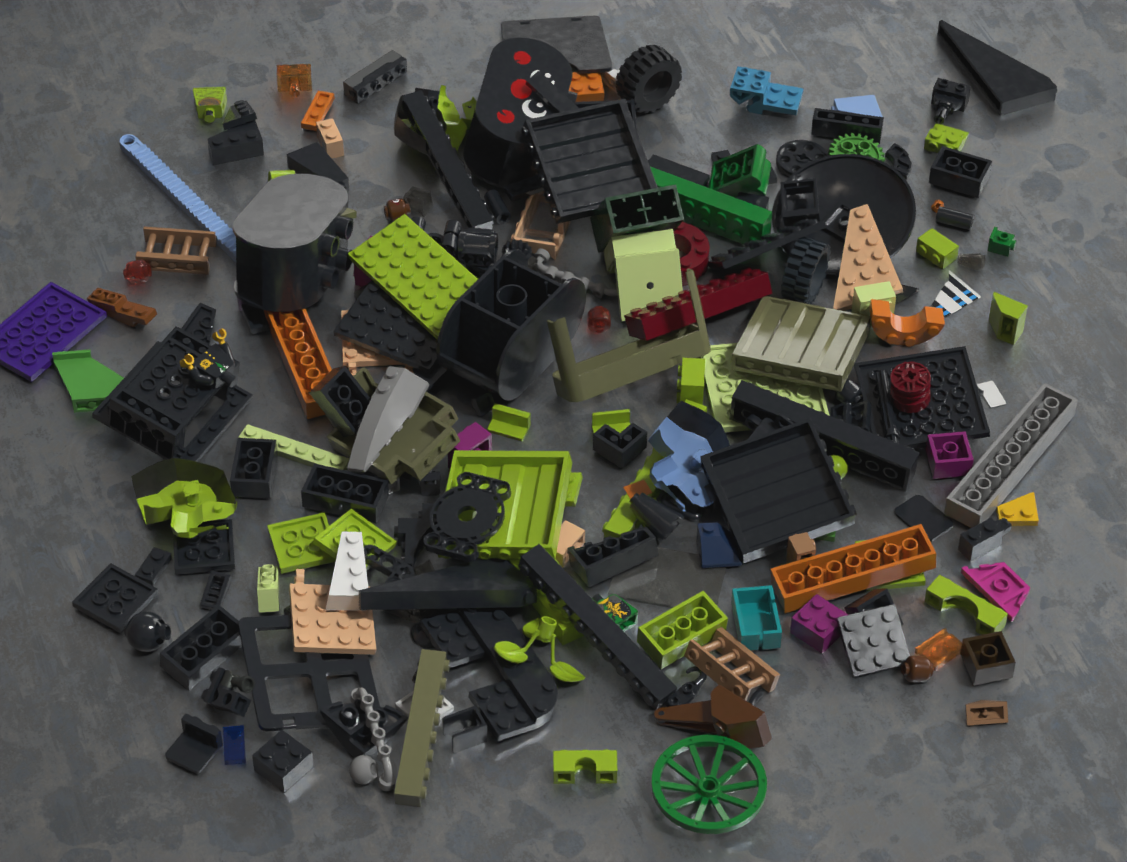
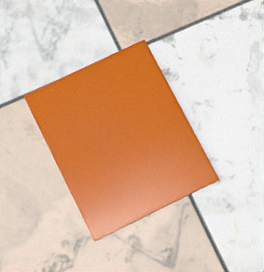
[623,480,653,499]

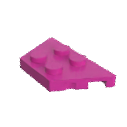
[961,562,1030,622]

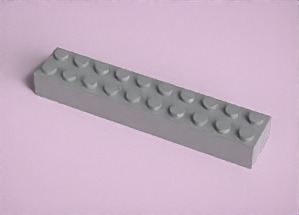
[944,383,1078,528]

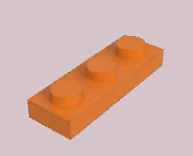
[301,90,335,131]

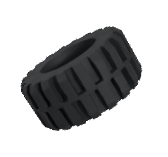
[616,45,682,113]

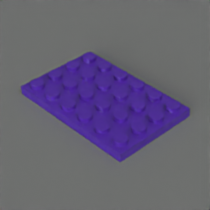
[0,282,107,382]

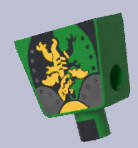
[592,594,638,631]

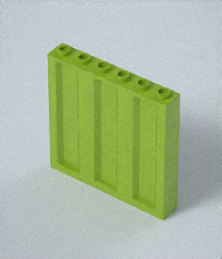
[435,450,572,560]

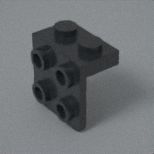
[165,714,223,774]

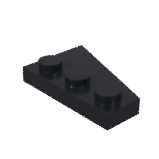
[222,100,257,130]
[181,303,216,345]

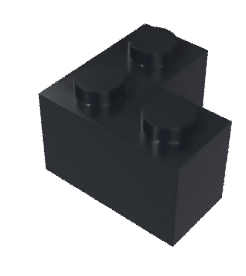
[593,423,647,468]

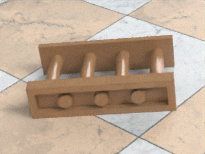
[135,226,217,275]
[684,627,780,701]

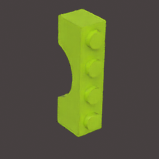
[924,575,1008,635]

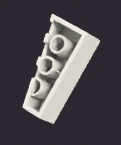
[325,532,368,611]

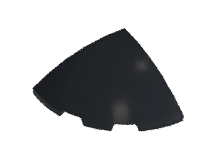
[320,699,408,758]

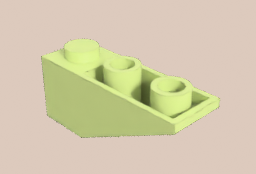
[257,564,279,613]

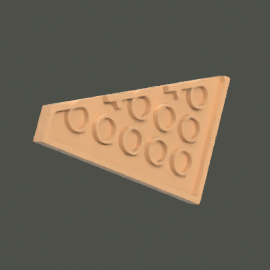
[833,204,903,311]

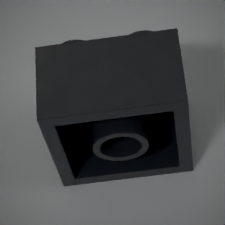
[252,730,314,793]

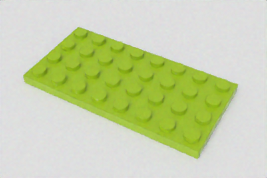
[348,214,478,340]

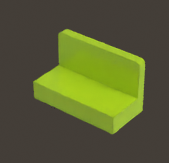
[487,403,531,441]
[592,409,630,434]

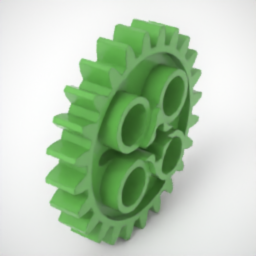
[828,133,885,162]

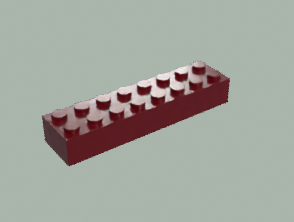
[624,267,772,341]

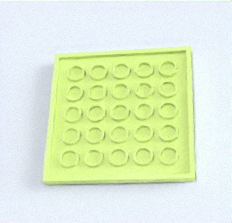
[699,343,830,432]

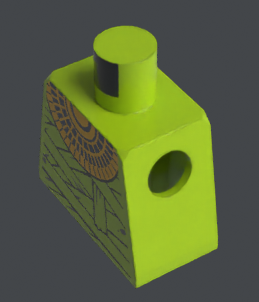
[193,87,227,123]

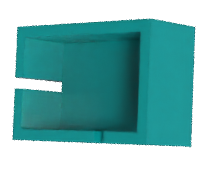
[731,585,782,650]

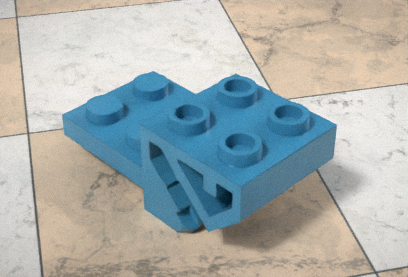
[730,66,804,115]

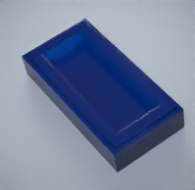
[223,725,246,765]

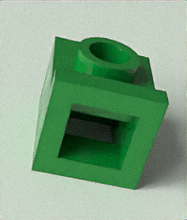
[987,227,1017,257]

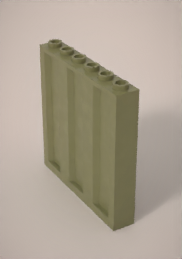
[731,296,871,392]

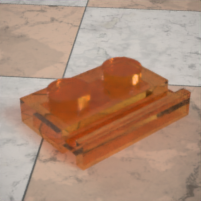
[915,628,962,671]

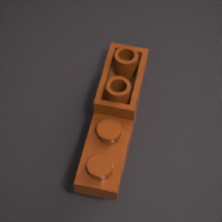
[86,288,157,327]

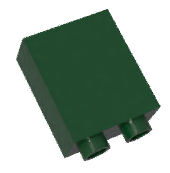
[590,184,684,253]

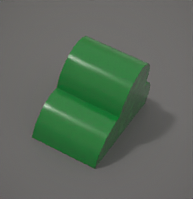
[708,144,772,198]

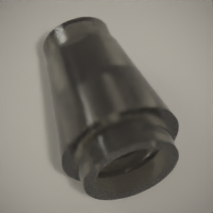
[957,253,985,271]

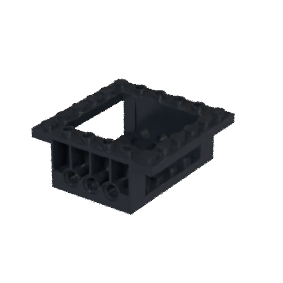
[92,326,253,462]

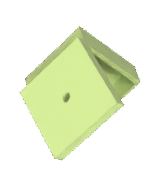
[604,229,683,321]

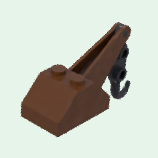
[654,666,772,749]

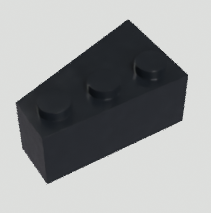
[207,120,264,166]

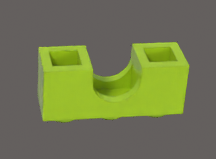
[553,749,618,784]

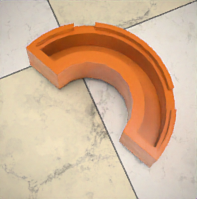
[870,299,945,347]

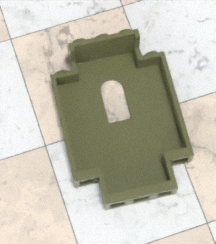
[326,367,460,485]

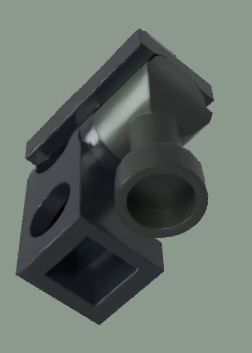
[201,667,255,717]

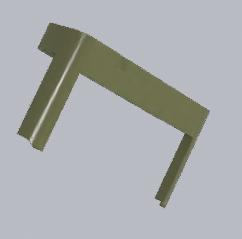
[547,269,711,402]

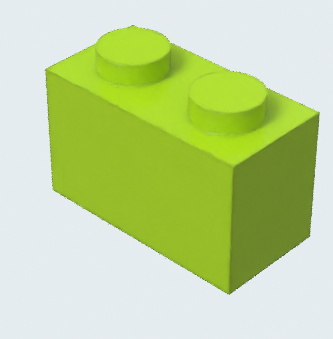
[916,228,959,269]

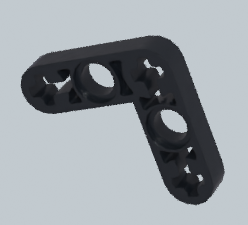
[364,545,414,584]

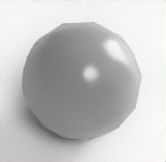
[349,755,379,785]

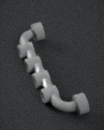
[534,248,618,298]
[350,687,396,791]

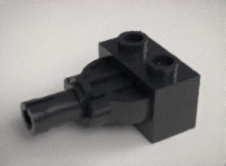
[931,78,971,124]

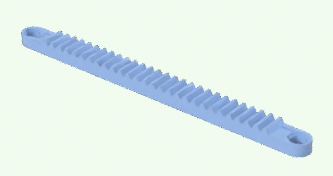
[119,134,236,263]

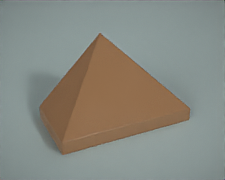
[965,700,1008,726]

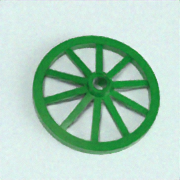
[651,735,767,834]

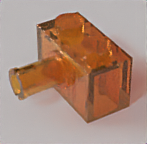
[277,64,312,98]

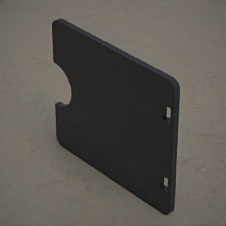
[501,15,612,74]

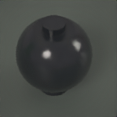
[124,611,172,652]

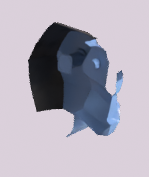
[648,401,730,512]

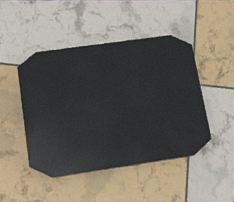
[895,495,953,542]

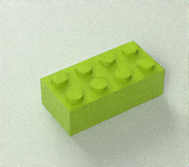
[637,590,728,669]

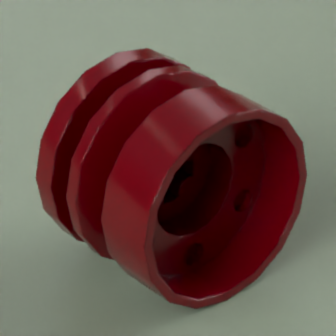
[890,362,931,413]

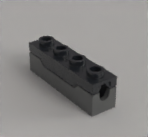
[343,50,407,104]

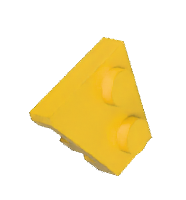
[996,492,1039,526]

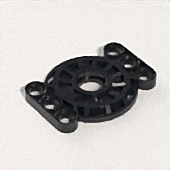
[423,472,512,562]

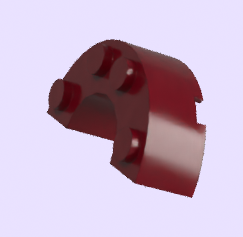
[673,222,710,286]

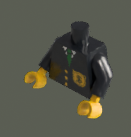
[180,328,238,389]

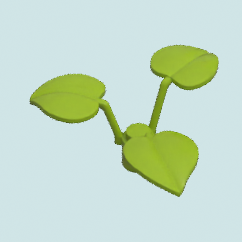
[493,616,586,682]

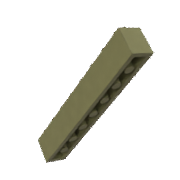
[394,649,450,807]

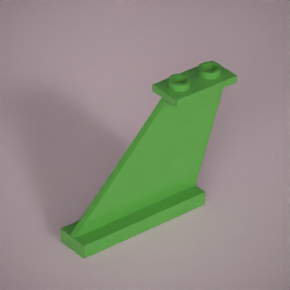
[52,349,124,413]

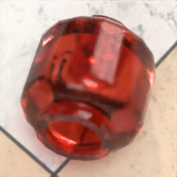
[123,259,152,285]
[587,306,611,333]

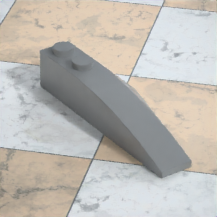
[347,366,429,472]

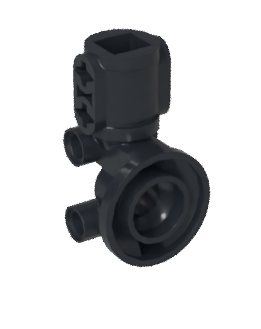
[411,216,499,266]

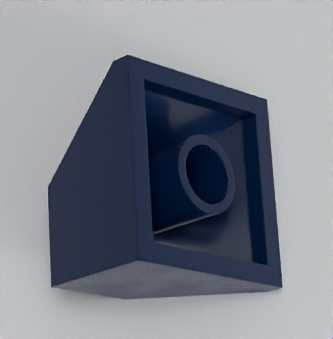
[696,522,742,568]

